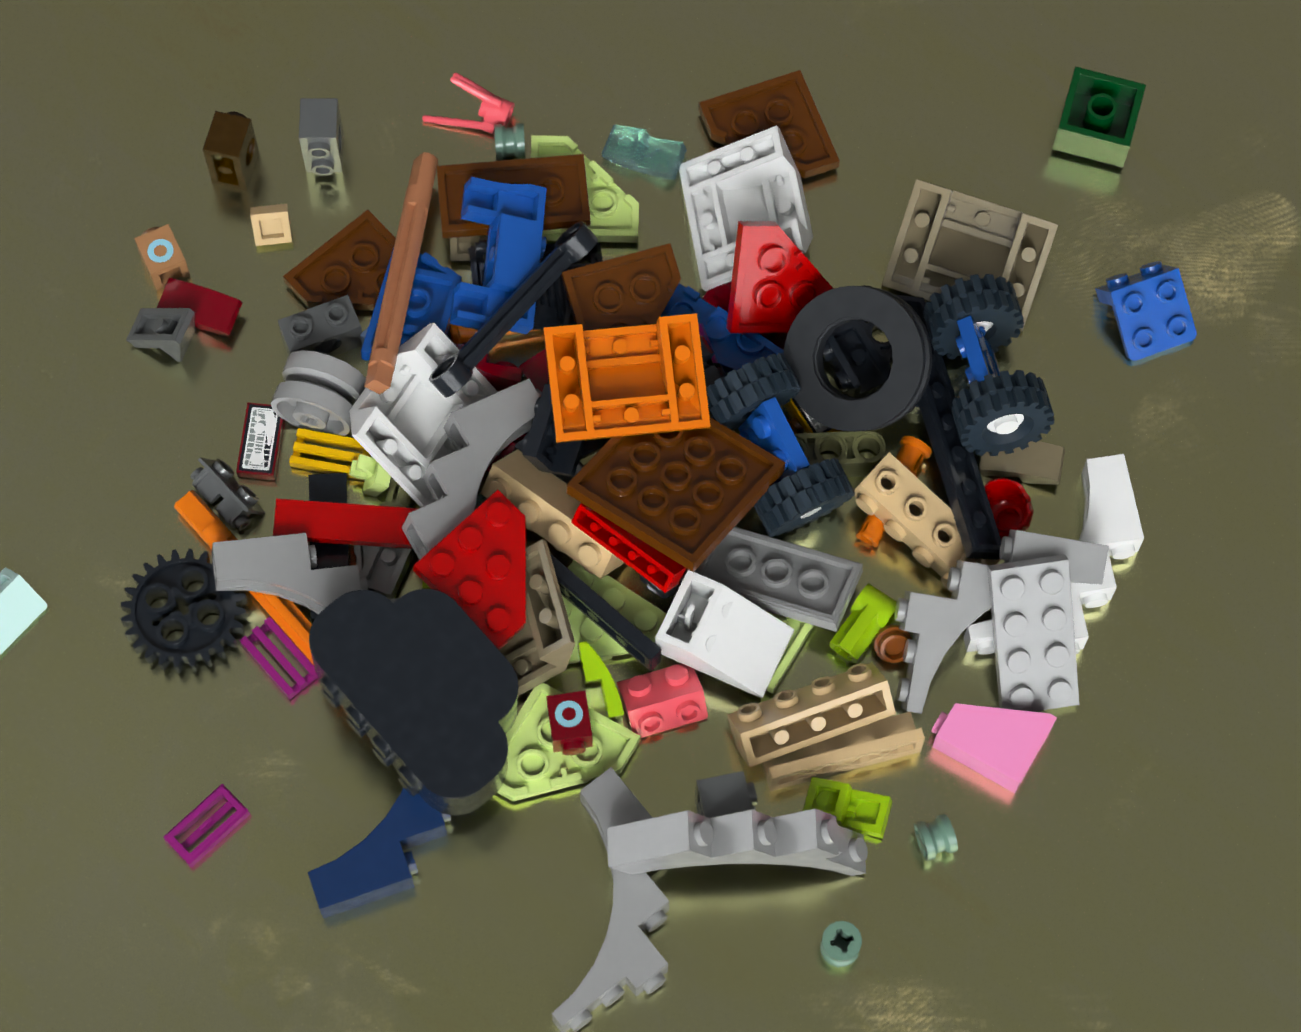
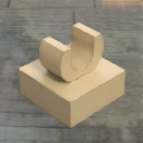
[250,203,292,246]

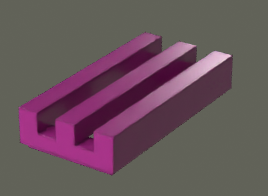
[239,616,318,700]
[163,783,250,868]

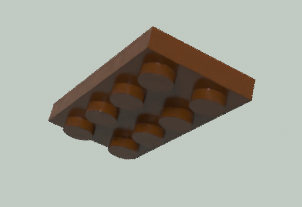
[437,154,591,239]

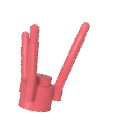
[422,72,515,134]

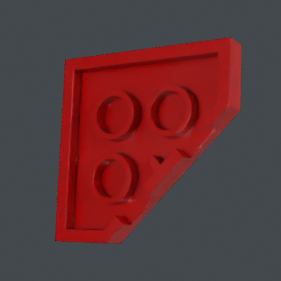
[726,221,834,333]
[413,490,526,650]

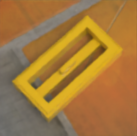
[289,428,371,481]

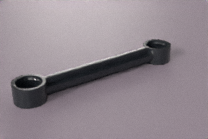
[429,221,598,398]

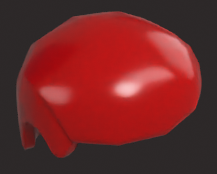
[984,477,1034,541]

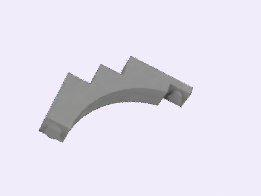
[402,379,542,560]

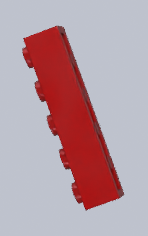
[571,503,686,593]

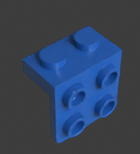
[1095,261,1197,361]

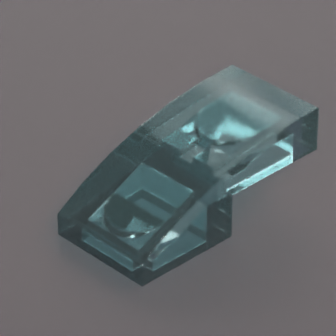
[601,125,687,180]

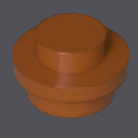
[873,625,912,663]

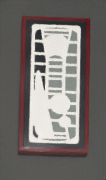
[236,402,285,481]

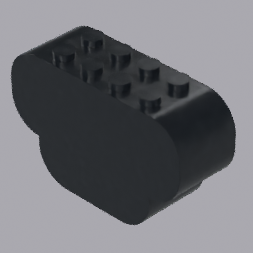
[309,589,518,815]

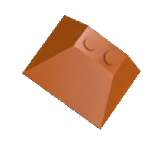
[543,313,711,443]

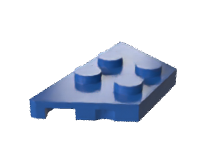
[361,248,462,361]

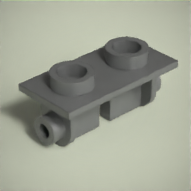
[190,457,265,531]

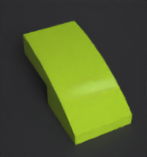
[577,642,624,719]
[803,776,893,839]

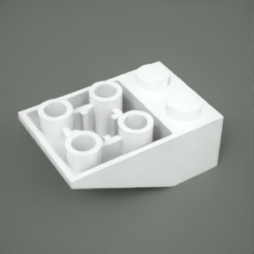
[655,569,794,698]

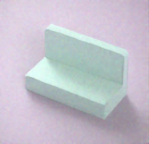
[0,567,47,655]

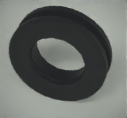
[783,286,932,432]

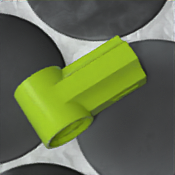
[829,583,897,664]

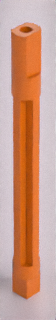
[174,490,314,666]

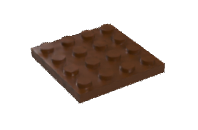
[567,417,785,572]

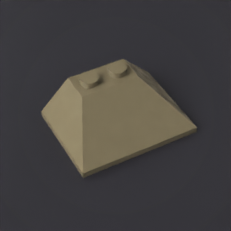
[882,179,1058,331]
[499,539,575,696]

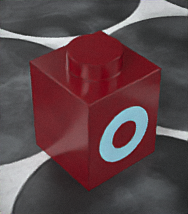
[546,690,593,755]

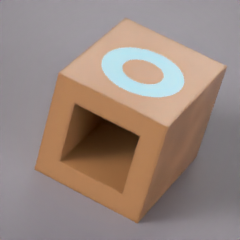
[134,224,190,291]

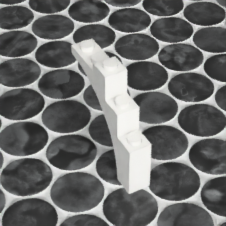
[964,454,1144,655]

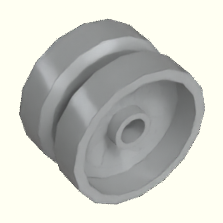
[271,350,366,436]

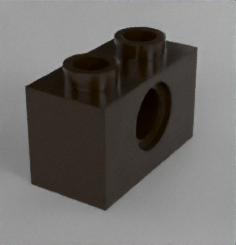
[203,111,260,191]

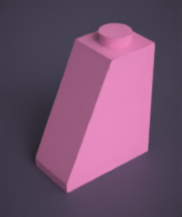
[931,703,1057,793]

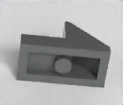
[126,308,195,362]

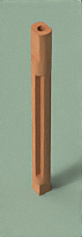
[364,152,439,394]

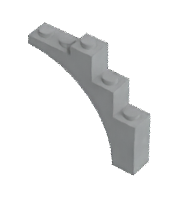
[894,529,1109,714]
[212,533,399,614]
[552,767,669,1032]
[607,809,868,876]

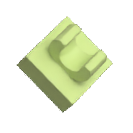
[349,454,391,497]

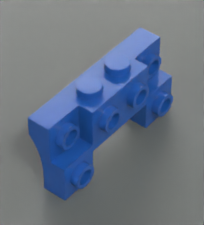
[450,177,547,334]

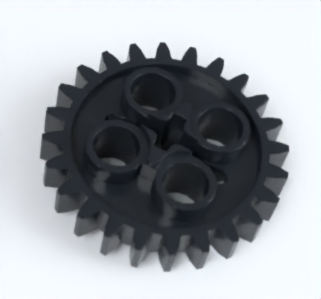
[121,548,248,673]

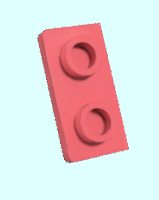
[616,663,708,738]

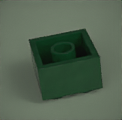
[1052,66,1146,167]

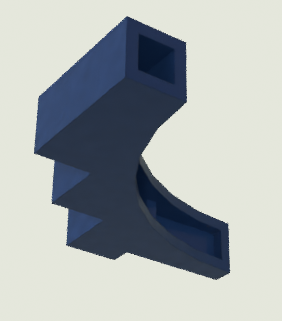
[307,788,451,919]

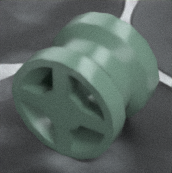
[494,123,525,161]
[914,814,958,861]
[820,921,862,967]

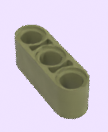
[794,431,886,477]

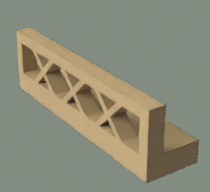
[762,712,925,791]

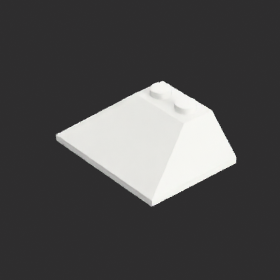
[678,125,813,291]
[349,323,498,507]

